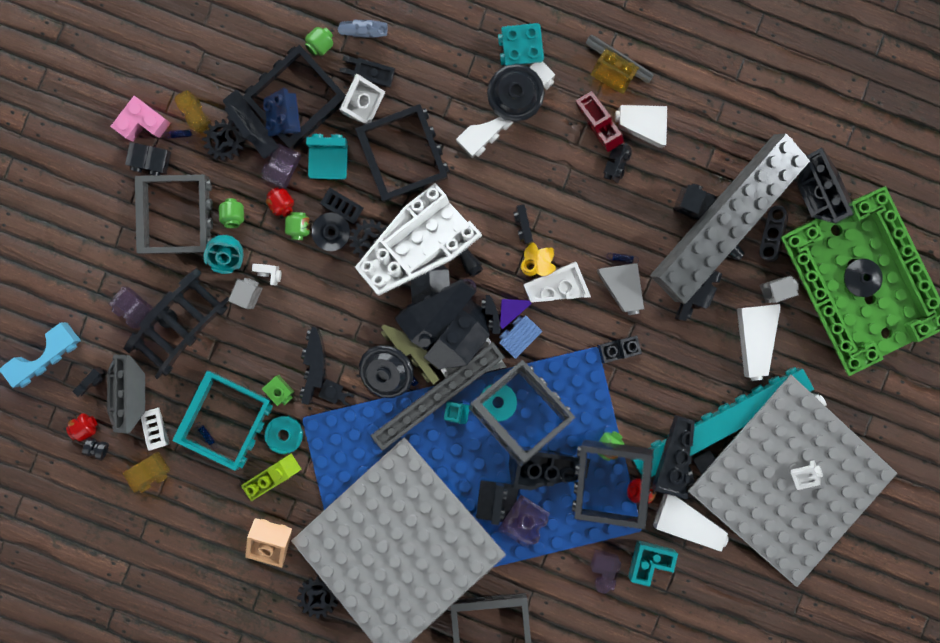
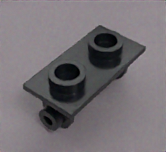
[603,142,632,184]

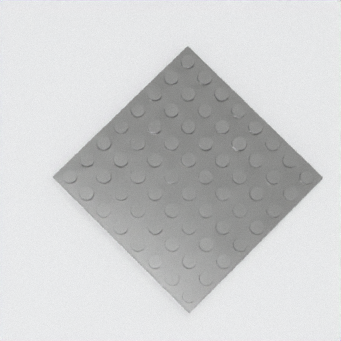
[688,375,897,587]
[291,437,506,643]

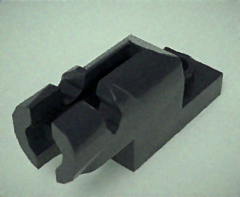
[675,271,723,321]

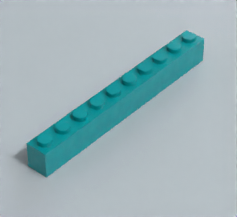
[631,367,814,478]

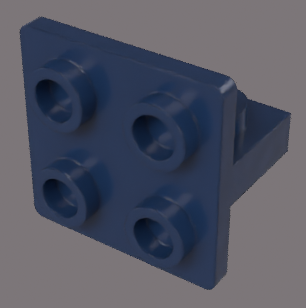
[263,88,301,136]

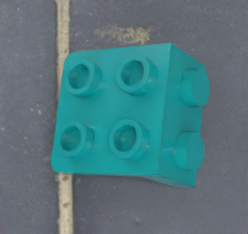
[498,23,544,66]
[306,134,348,180]

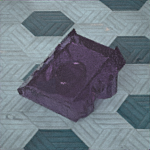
[498,495,550,548]

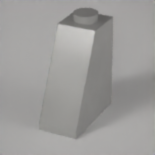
[597,263,644,315]

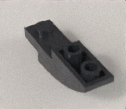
[299,326,326,405]

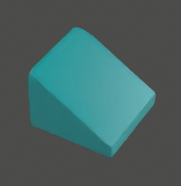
[444,401,470,424]

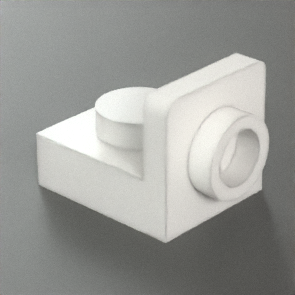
[252,264,281,285]
[791,460,823,490]

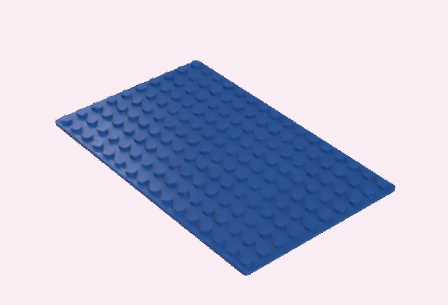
[303,347,642,567]

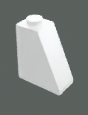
[615,105,667,148]

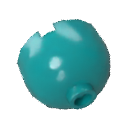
[203,235,244,274]

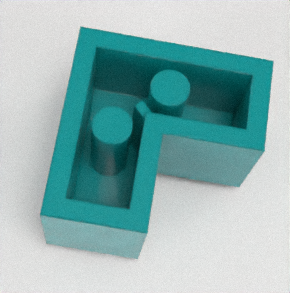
[628,540,678,587]

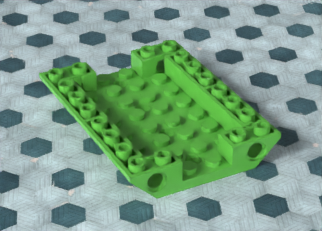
[781,186,940,376]

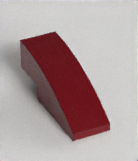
[575,91,624,152]

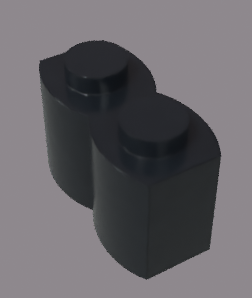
[125,142,171,176]

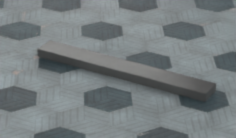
[371,342,505,451]

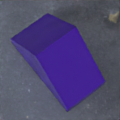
[500,299,532,329]

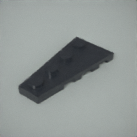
[651,415,695,499]

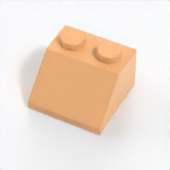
[245,518,292,568]

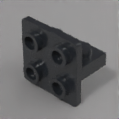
[476,480,518,525]

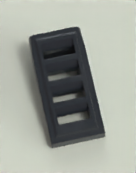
[320,188,364,224]

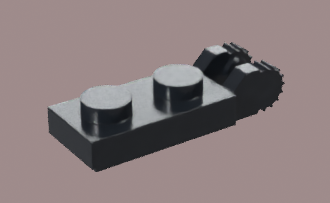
[339,56,396,88]

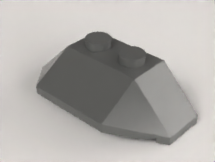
[107,355,146,433]

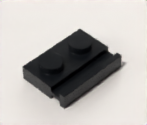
[513,204,533,245]

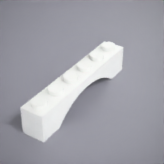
[456,62,555,158]

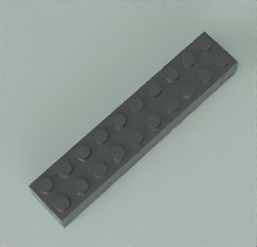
[650,133,810,304]

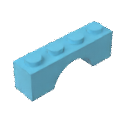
[0,322,81,388]

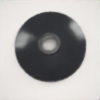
[312,213,350,251]
[844,259,883,297]

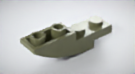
[381,325,440,384]

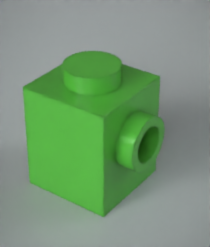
[262,375,294,406]

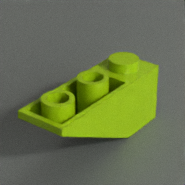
[241,454,301,501]

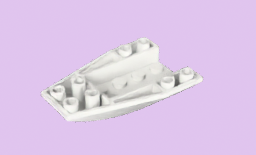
[355,183,482,295]

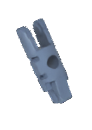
[337,20,388,38]

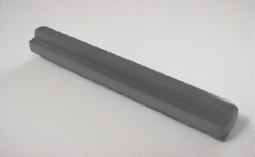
[586,35,654,83]

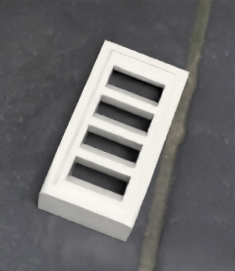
[141,408,170,451]

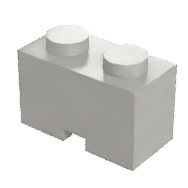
[760,276,799,303]
[228,278,263,309]

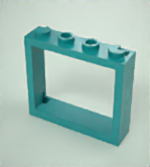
[172,371,273,471]

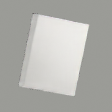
[340,74,385,125]

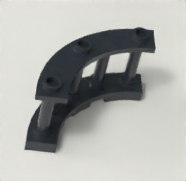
[123,268,229,379]

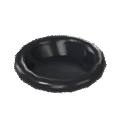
[487,64,545,122]
[359,345,413,398]

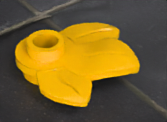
[521,243,556,276]

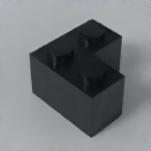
[673,183,717,220]

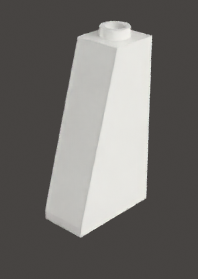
[737,304,780,381]
[653,493,728,552]

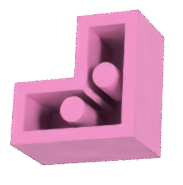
[111,96,171,142]

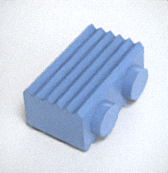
[499,315,542,359]

